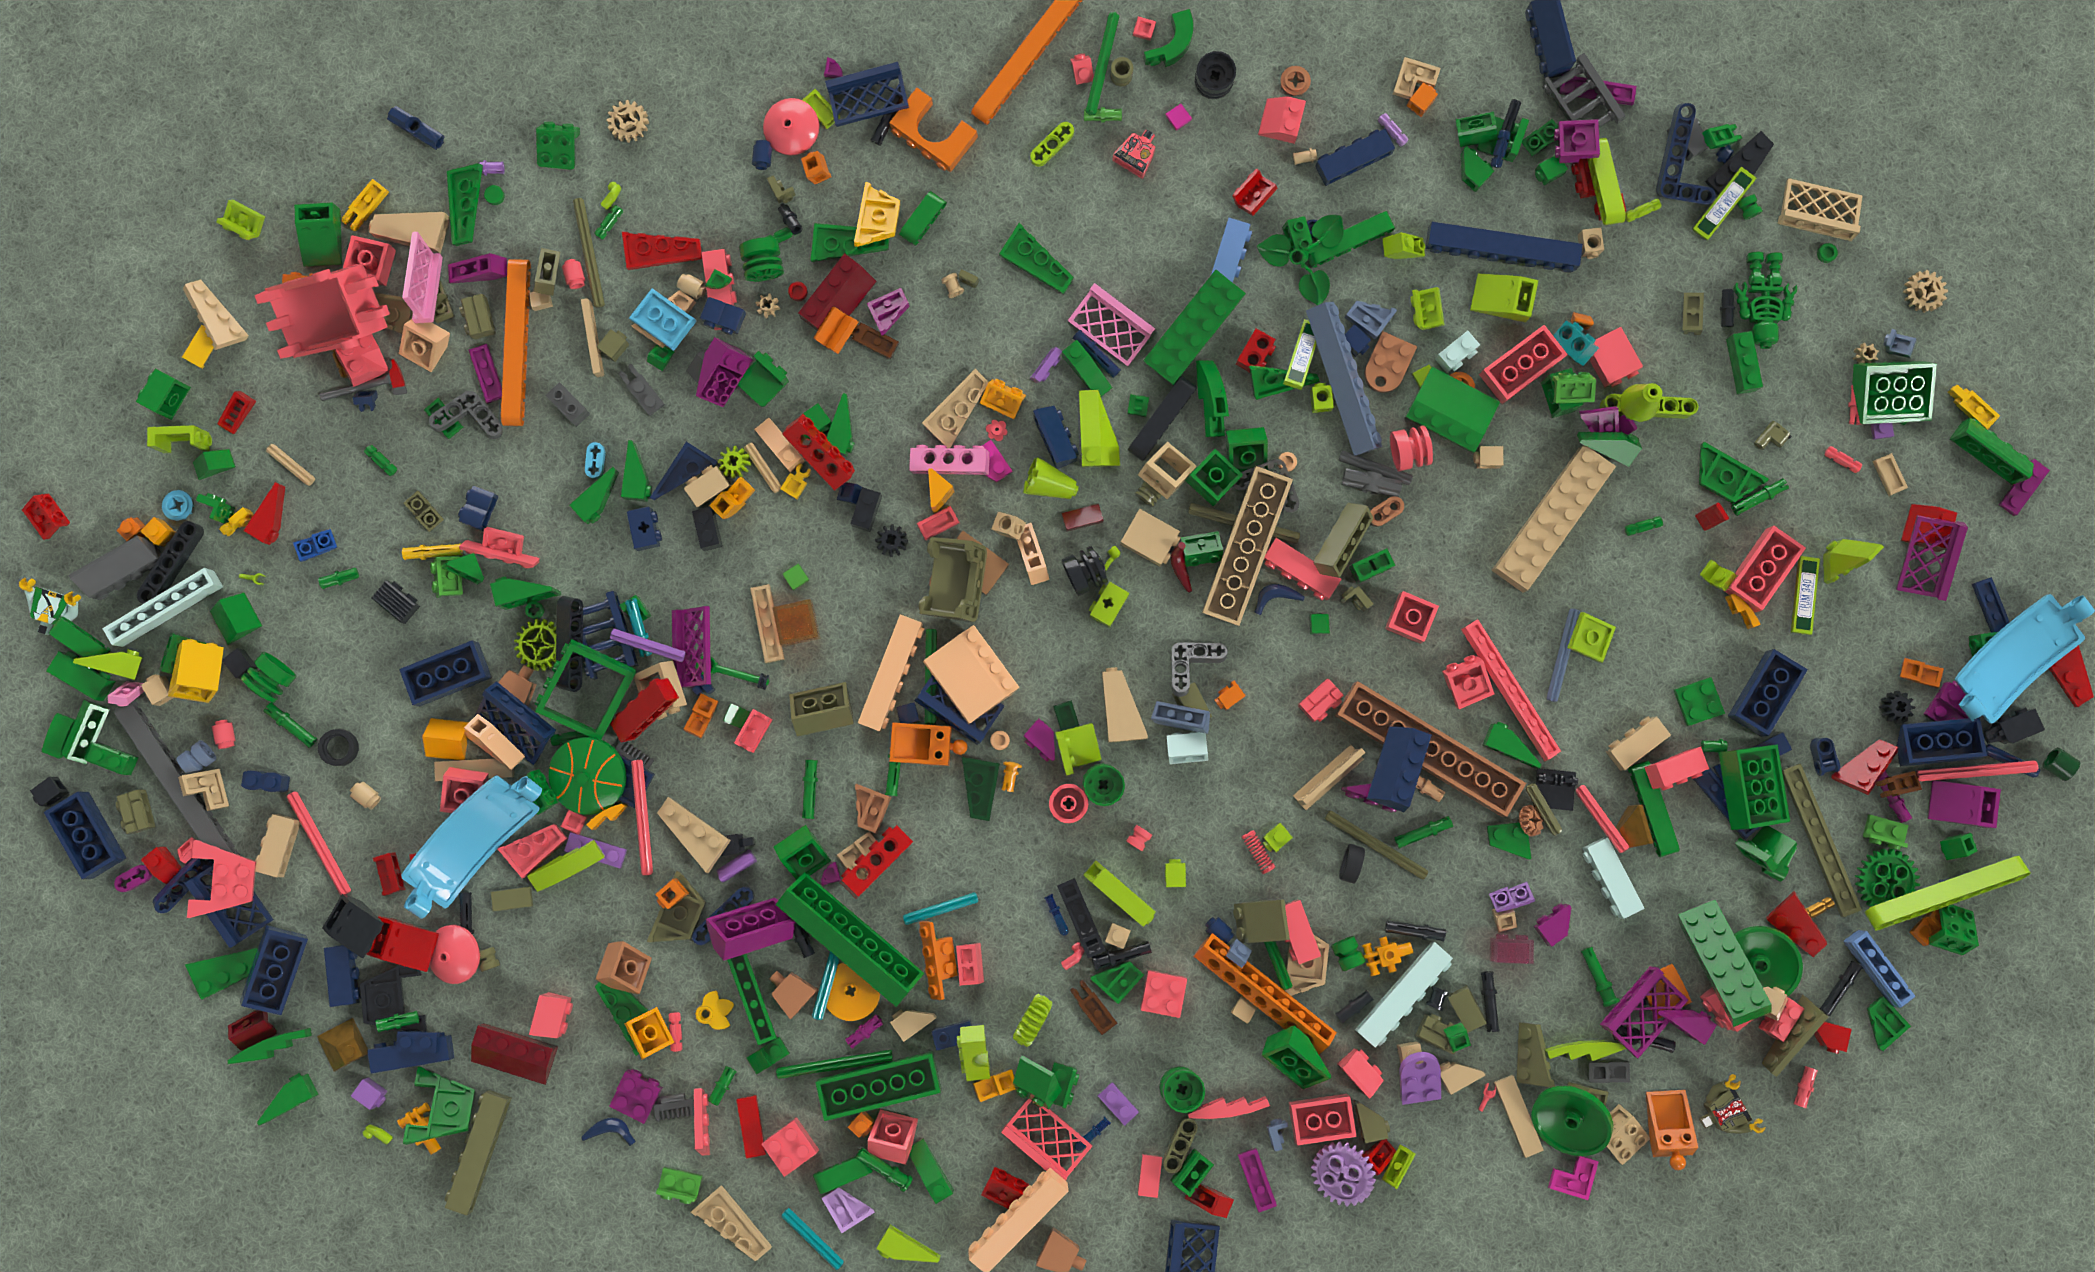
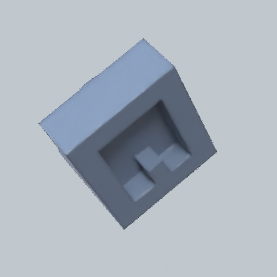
[1266,1118,1288,1151]

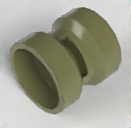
[479,947,500,972]

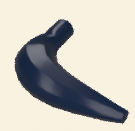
[1254,584,1305,615]
[582,1117,636,1146]

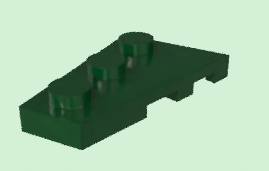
[962,757,1000,821]

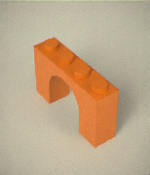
[889,88,978,172]

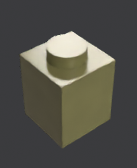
[597,329,629,362]

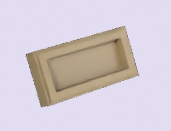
[1872,453,1908,496]

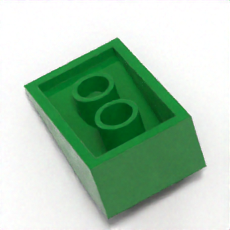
[490,577,561,610]
[1262,1026,1331,1089]

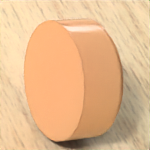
[1278,452,1297,472]
[990,731,1010,750]

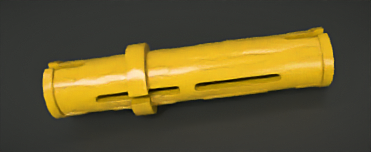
[402,543,463,560]

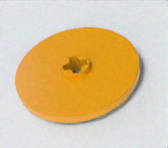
[826,963,881,1021]

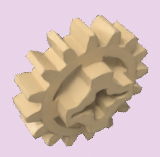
[607,100,649,143]
[1903,270,1948,313]

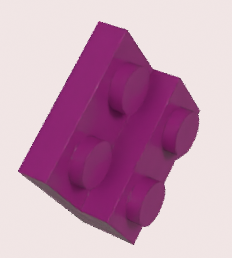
[1554,119,1600,163]
[1924,681,1969,722]
[609,1069,663,1124]

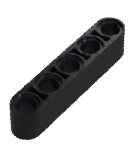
[1127,376,1197,461]
[137,521,204,604]
[556,596,583,692]

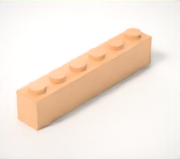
[858,614,925,732]
[969,1168,1069,1272]

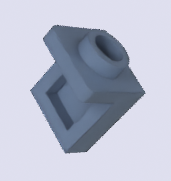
[1883,329,1917,358]
[1226,939,1252,968]

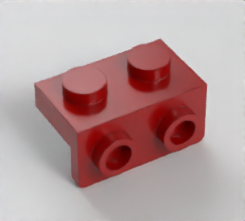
[1232,169,1278,216]

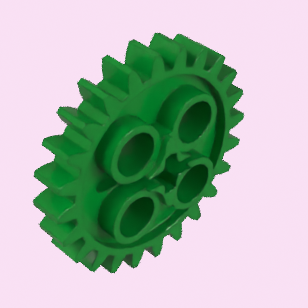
[1855,849,1920,907]

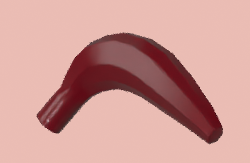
[1170,542,1192,593]

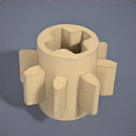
[756,293,780,319]
[1853,343,1879,364]

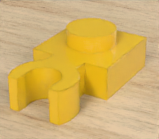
[780,463,811,500]
[219,507,254,537]

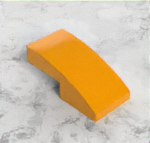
[1725,594,1761,629]
[586,804,628,830]
[972,1069,1015,1102]

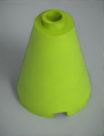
[1620,383,1662,422]
[1023,457,1079,499]

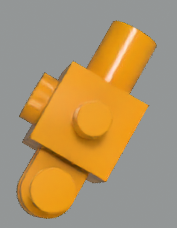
[1362,936,1413,976]
[397,1102,441,1155]

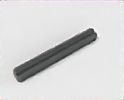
[1339,451,1413,485]

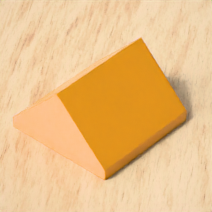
[928,468,954,513]
[422,718,469,760]
[624,1007,674,1059]

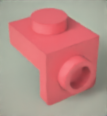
[1070,53,1094,85]

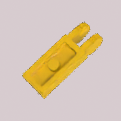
[341,179,389,231]

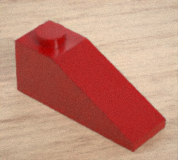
[244,482,285,545]

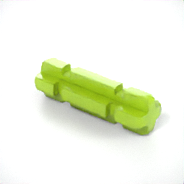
[1625,198,1662,222]

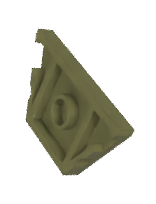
[647,871,706,942]

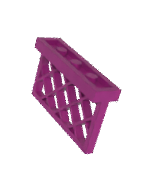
[1896,515,1968,601]
[672,606,711,688]
[1599,966,1688,1059]

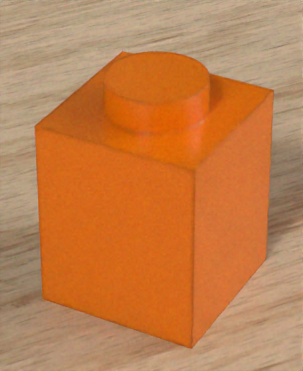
[1406,83,1438,117]

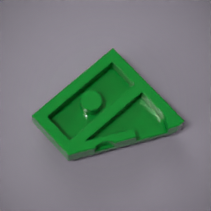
[1090,961,1144,1004]
[1866,996,1911,1051]

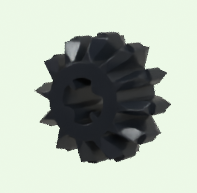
[875,524,908,557]
[1879,691,1916,724]

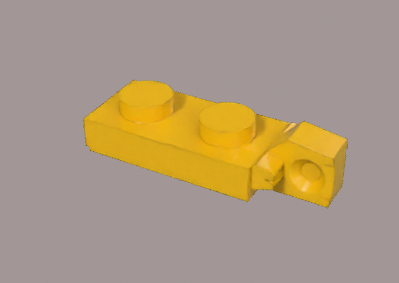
[1948,385,2000,430]

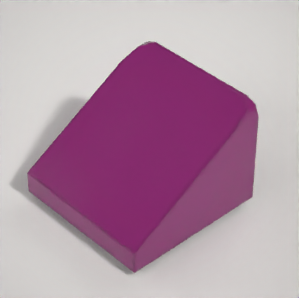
[1619,415,1637,435]

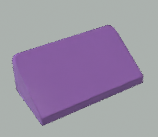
[717,849,757,882]

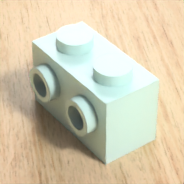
[1435,331,1480,373]
[1167,731,1208,764]

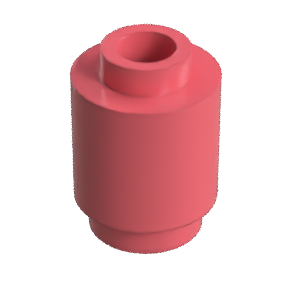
[562,259,585,289]
[212,720,236,749]

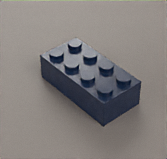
[399,640,492,707]
[1727,649,1808,737]
[44,792,127,879]
[240,925,308,1015]

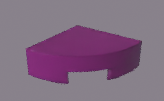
[824,57,843,78]
[821,862,841,886]

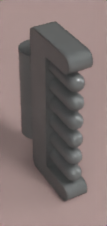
[615,742,654,770]
[654,1093,694,1122]

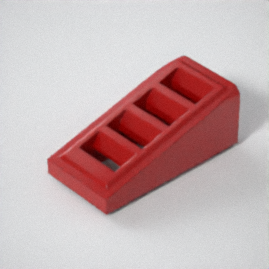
[217,391,256,434]
[1695,502,1729,531]

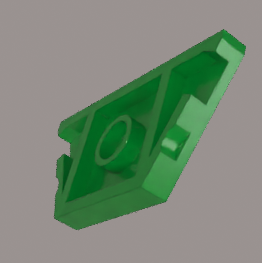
[1699,442,1769,504]

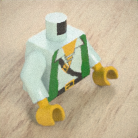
[19,578,81,635]

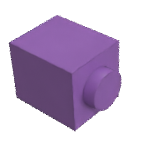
[351,1077,387,1110]

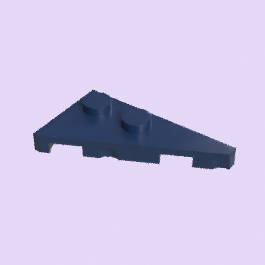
[650,441,718,500]

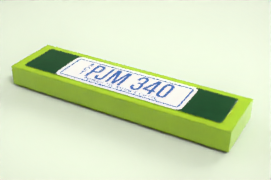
[1692,167,1757,240]
[1283,319,1317,390]
[1791,556,1820,635]

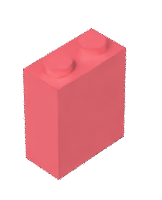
[1583,327,1643,388]

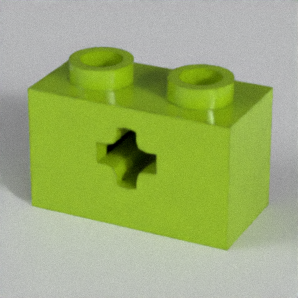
[1089,581,1129,628]

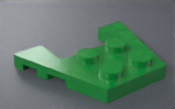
[403,1067,475,1145]

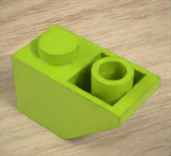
[1383,232,1425,259]

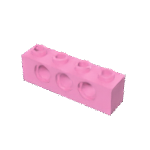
[909,445,990,475]

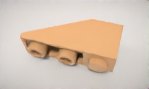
[464,714,525,770]

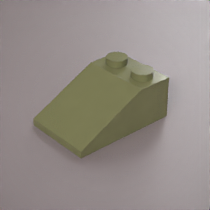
[1233,900,1290,943]

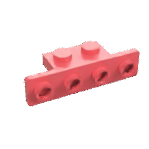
[459,527,540,568]

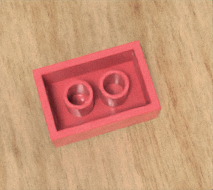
[1288,1093,1357,1145]

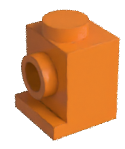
[801,151,832,184]
[116,517,145,541]
[1214,680,1246,711]
[655,878,689,909]
[848,1111,875,1138]

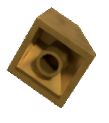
[1616,805,1653,848]
[317,1018,368,1072]

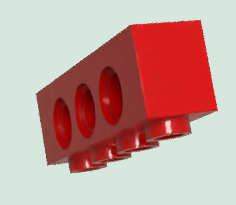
[782,414,855,491]
[839,825,913,899]

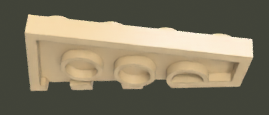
[183,280,249,350]
[922,369,988,448]
[657,797,731,873]
[691,1185,772,1261]

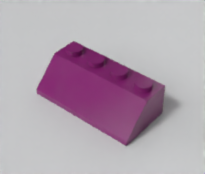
[706,898,795,961]

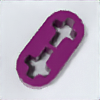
[114,865,152,892]

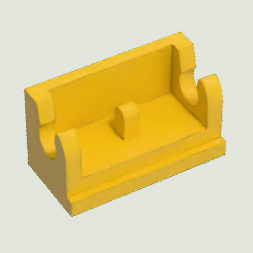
[182,325,214,369]

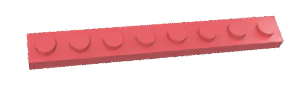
[1461,619,1561,762]

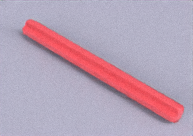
[631,760,653,876]
[1916,761,2038,781]
[287,792,351,895]

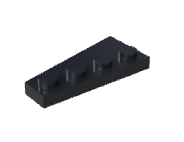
[1705,131,1774,195]

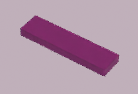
[1559,74,1637,106]

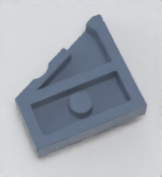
[1344,301,1397,339]

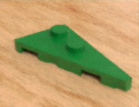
[1249,366,1320,400]

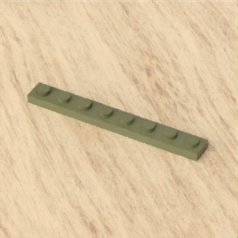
[1782,763,1862,917]

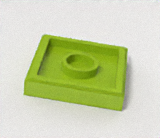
[1567,612,1616,663]

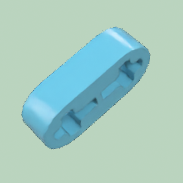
[585,442,606,479]

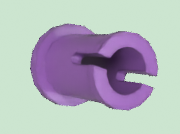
[480,160,504,176]

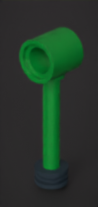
[696,656,769,690]

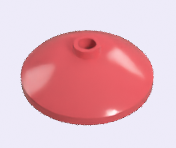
[763,98,819,156]
[429,925,480,984]

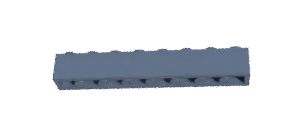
[1306,302,1382,456]

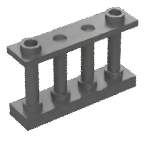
[1543,53,1625,127]

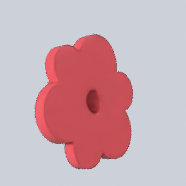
[986,420,1008,441]

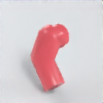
[1061,942,1085,970]

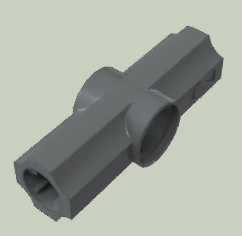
[1342,468,1402,497]

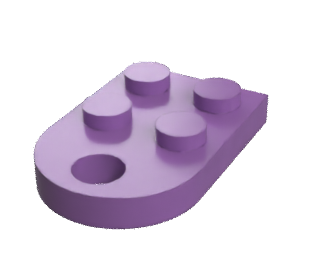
[1399,1052,1441,1105]

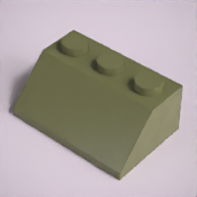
[789,682,854,736]

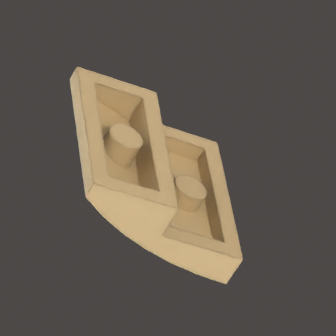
[836,831,880,879]

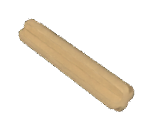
[744,442,782,493]
[266,444,315,486]

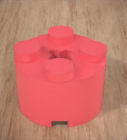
[1049,784,1088,823]

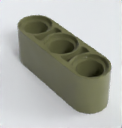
[1163,1116,1198,1174]

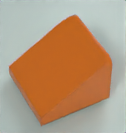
[1571,312,1594,330]

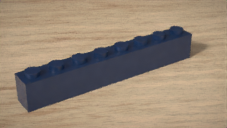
[1425,222,1583,273]

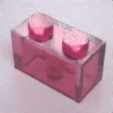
[1490,934,1534,964]

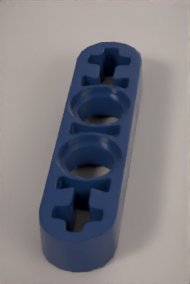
[152,858,214,913]
[692,887,754,945]

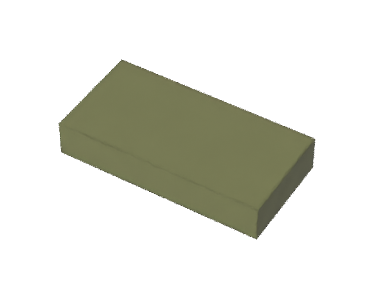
[491,887,533,911]

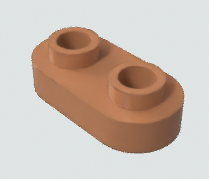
[1370,496,1404,527]

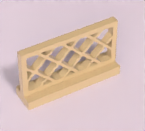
[1778,178,1862,241]
[1293,745,1366,810]

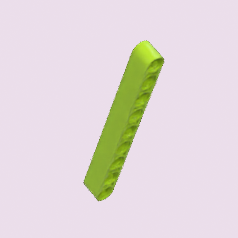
[1864,856,2031,931]

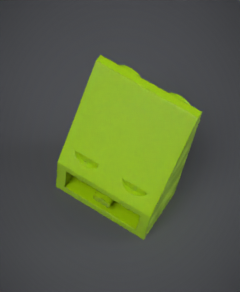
[1470,273,1539,323]

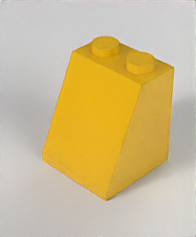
[168,639,224,703]

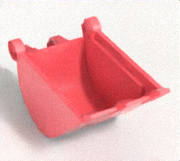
[254,263,390,359]

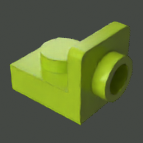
[1700,560,1737,591]
[1262,823,1293,853]

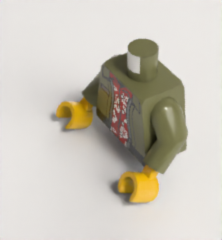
[1699,1074,1766,1134]

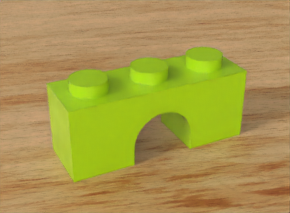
[957,1025,990,1081]

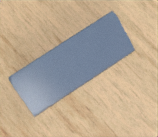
[1151,701,1210,734]

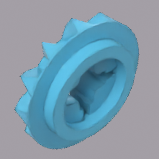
[162,490,194,521]

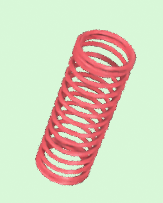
[1241,830,1275,874]

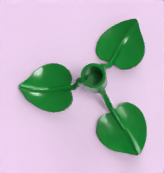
[1257,214,1344,305]

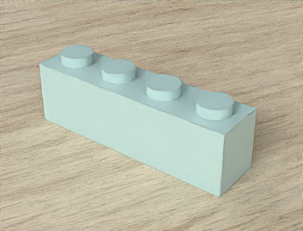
[1583,837,1645,919]

